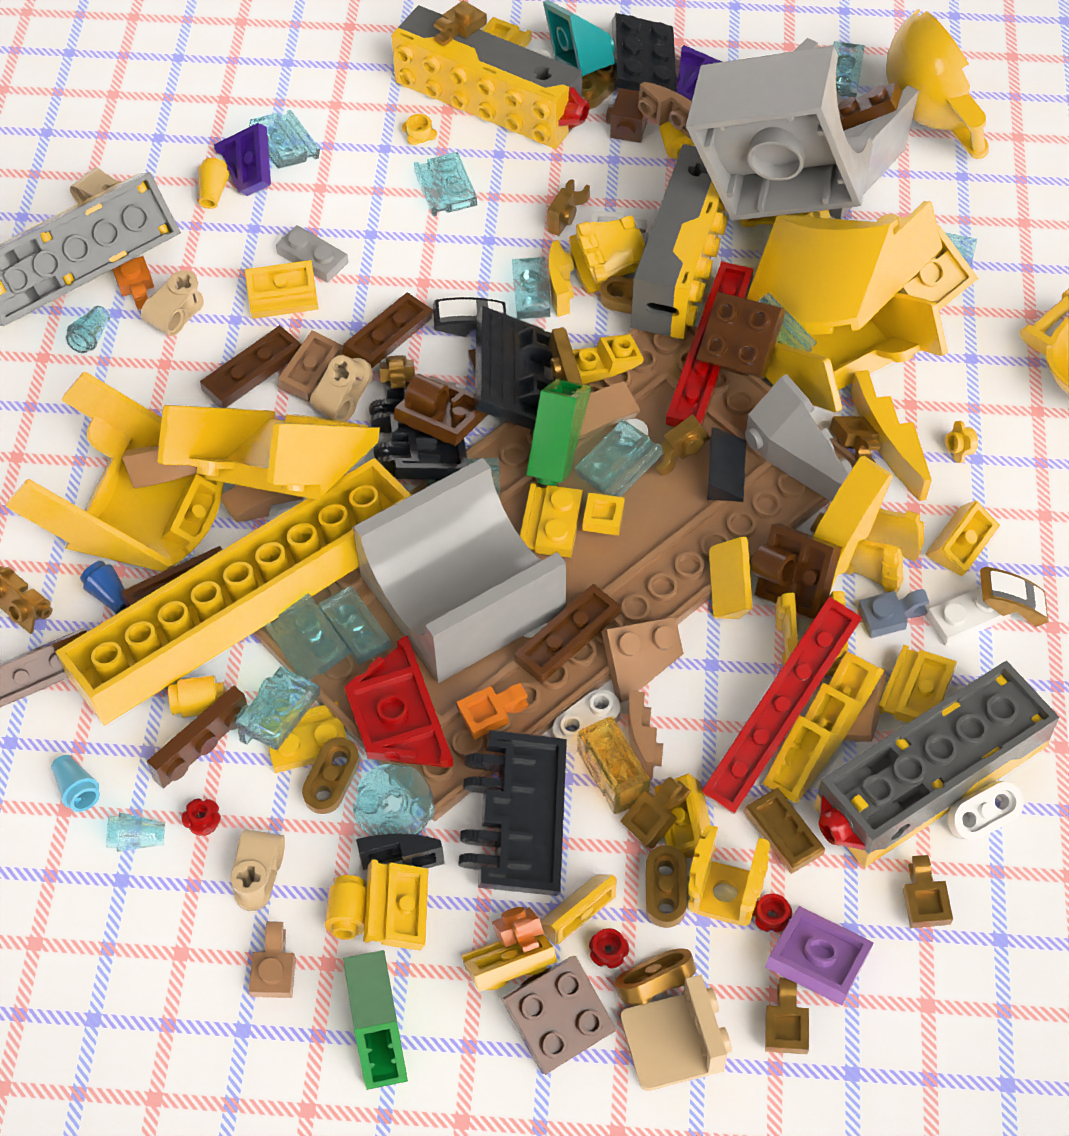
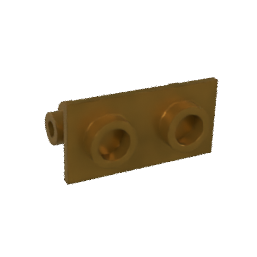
[0,566,53,634]

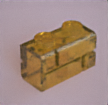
[577,716,650,814]

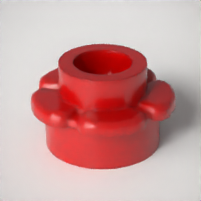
[181,798,221,836]
[752,893,793,933]
[589,928,629,969]

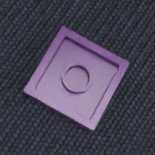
[765,906,874,1006]

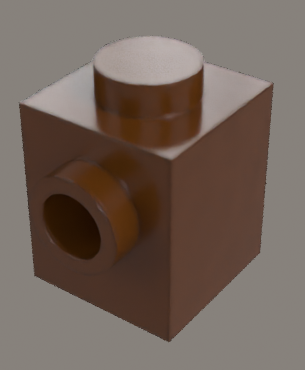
[606,88,648,143]

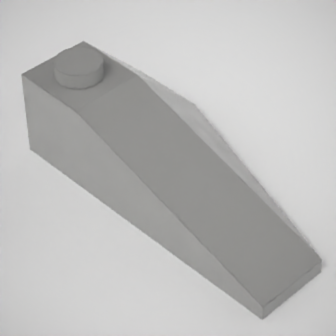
[745,374,852,502]

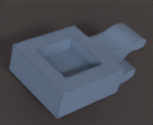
[858,589,930,638]

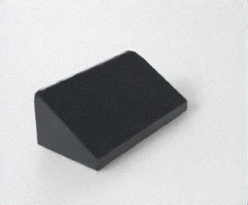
[707,427,746,502]

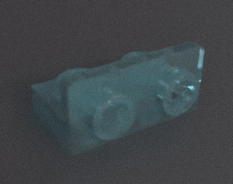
[236,666,320,750]

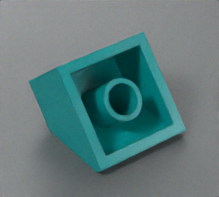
[543,0,615,76]

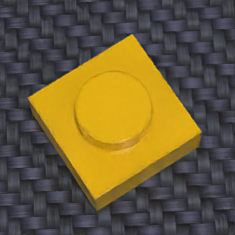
[583,493,625,536]

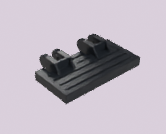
[475,305,554,431]
[369,381,468,480]
[458,730,567,896]

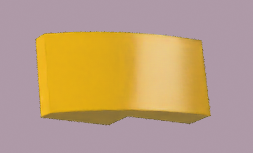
[549,240,574,317]
[573,334,644,384]

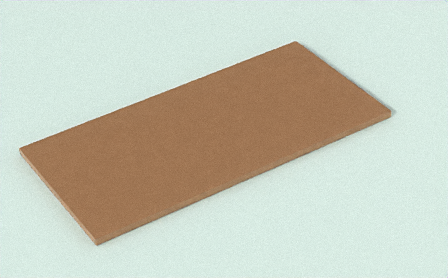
[252,325,857,822]

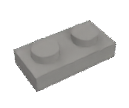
[276,225,349,283]

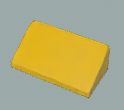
[925,500,1000,576]
[709,537,753,619]
[654,773,717,858]
[540,874,617,945]

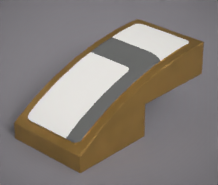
[980,567,1049,627]

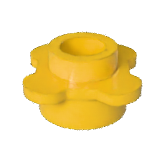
[401,114,437,145]
[945,420,978,463]

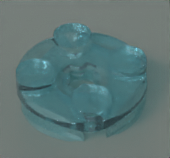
[353,763,435,836]

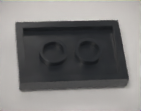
[611,12,677,92]

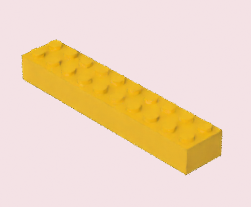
[55,458,411,726]

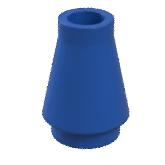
[80,560,127,614]

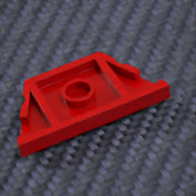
[344,635,453,768]

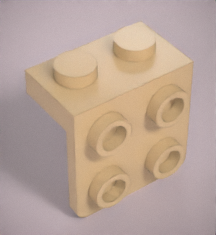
[620,974,732,1091]

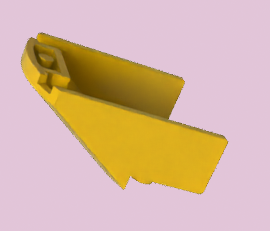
[746,201,942,335]
[765,293,948,413]
[6,372,224,572]
[157,405,380,500]

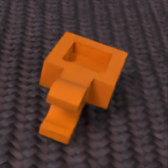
[112,256,154,310]
[456,683,529,740]
[492,907,544,953]

